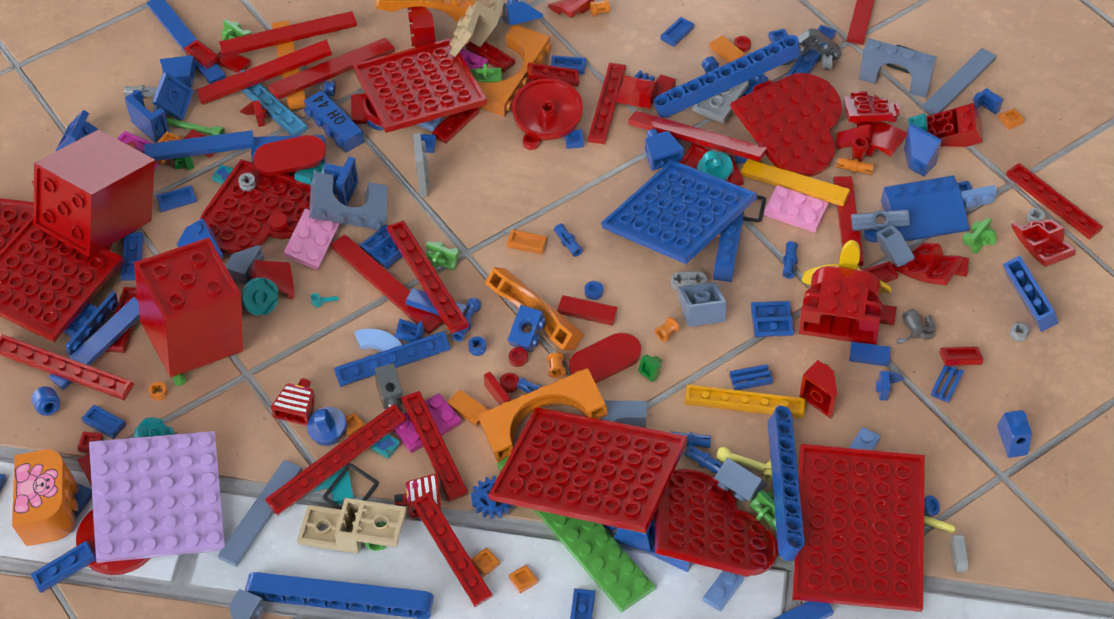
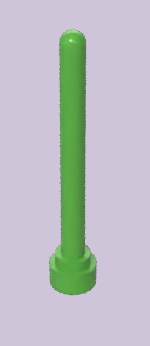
[166,117,225,136]

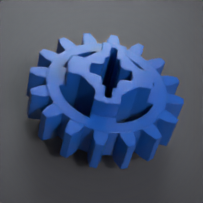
[471,476,514,519]

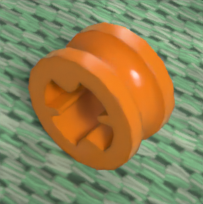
[148,381,168,401]

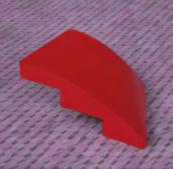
[856,121,907,158]
[1011,219,1076,267]
[892,243,963,285]

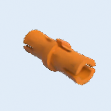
[836,156,874,175]

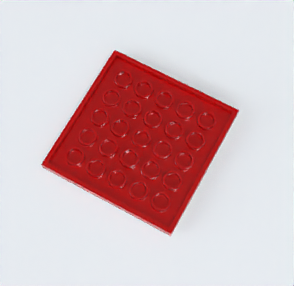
[353,38,487,133]
[0,215,124,343]

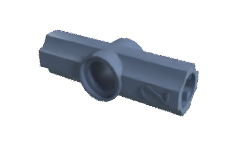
[851,210,910,231]

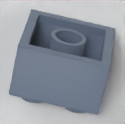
[678,282,726,326]
[714,457,768,503]

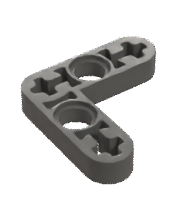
[782,28,842,65]

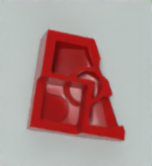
[548,0,594,18]
[249,260,294,299]

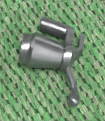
[897,309,936,344]

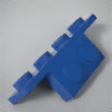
[64,291,118,356]

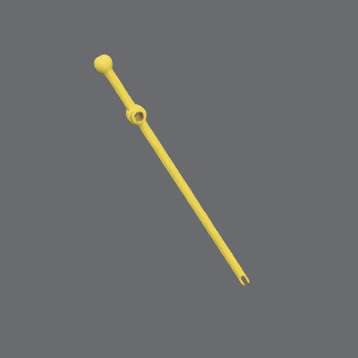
[716,447,956,533]

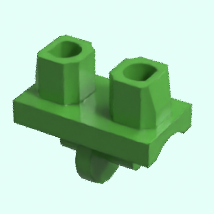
[221,19,252,40]
[470,64,501,82]
[963,218,997,254]
[425,241,460,271]
[750,490,777,531]

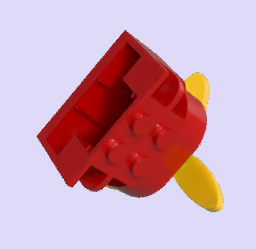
[799,240,892,345]

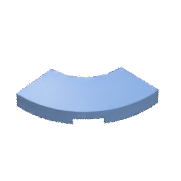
[354,329,402,352]

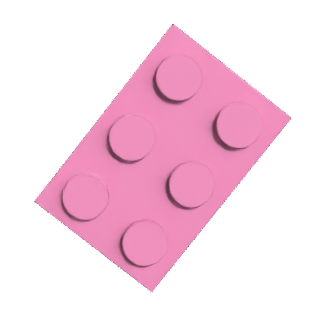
[763,185,829,233]
[283,208,339,271]

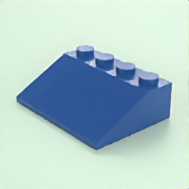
[881,175,969,242]

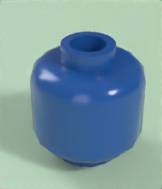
[31,386,61,416]

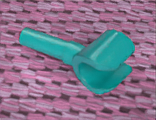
[310,293,338,308]

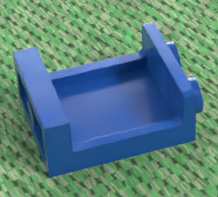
[125,89,170,143]

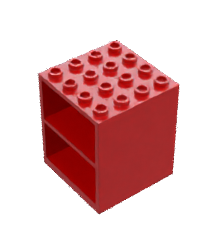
[33,130,155,257]
[134,237,243,378]

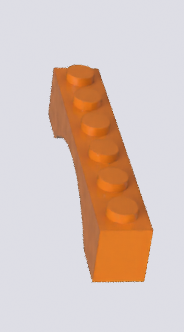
[375,0,477,23]
[485,267,585,350]

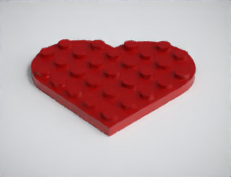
[730,73,842,177]
[200,159,311,255]
[655,469,778,577]

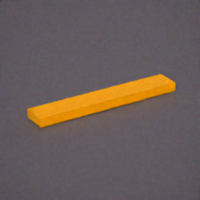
[741,159,850,206]
[684,384,805,418]

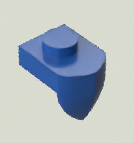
[394,319,424,342]
[875,371,904,400]

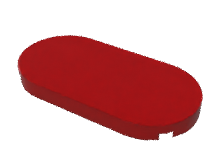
[253,135,326,176]
[569,333,641,384]

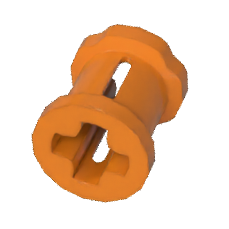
[590,0,610,17]
[654,317,680,342]
[546,352,566,378]

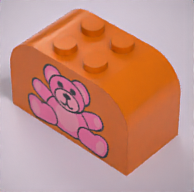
[12,449,79,546]

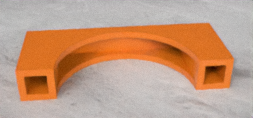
[476,24,552,117]
[477,368,609,462]

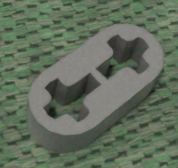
[671,272,707,291]
[950,535,968,572]

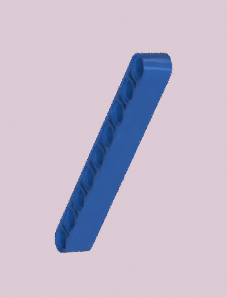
[654,35,802,118]
[768,406,804,561]
[245,572,434,619]

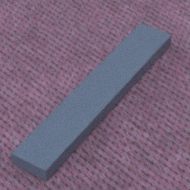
[922,48,996,115]
[218,460,302,567]

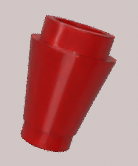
[851,137,869,162]

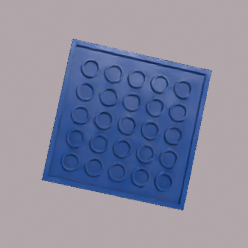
[601,160,757,264]

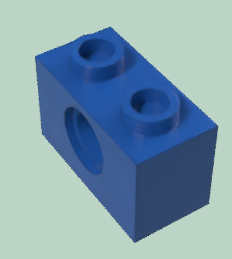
[507,305,546,352]

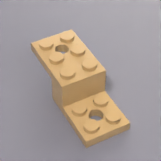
[450,0,505,57]
[297,498,407,554]

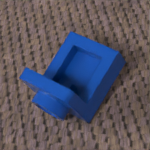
[973,88,1003,115]

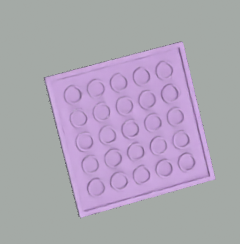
[89,431,225,563]

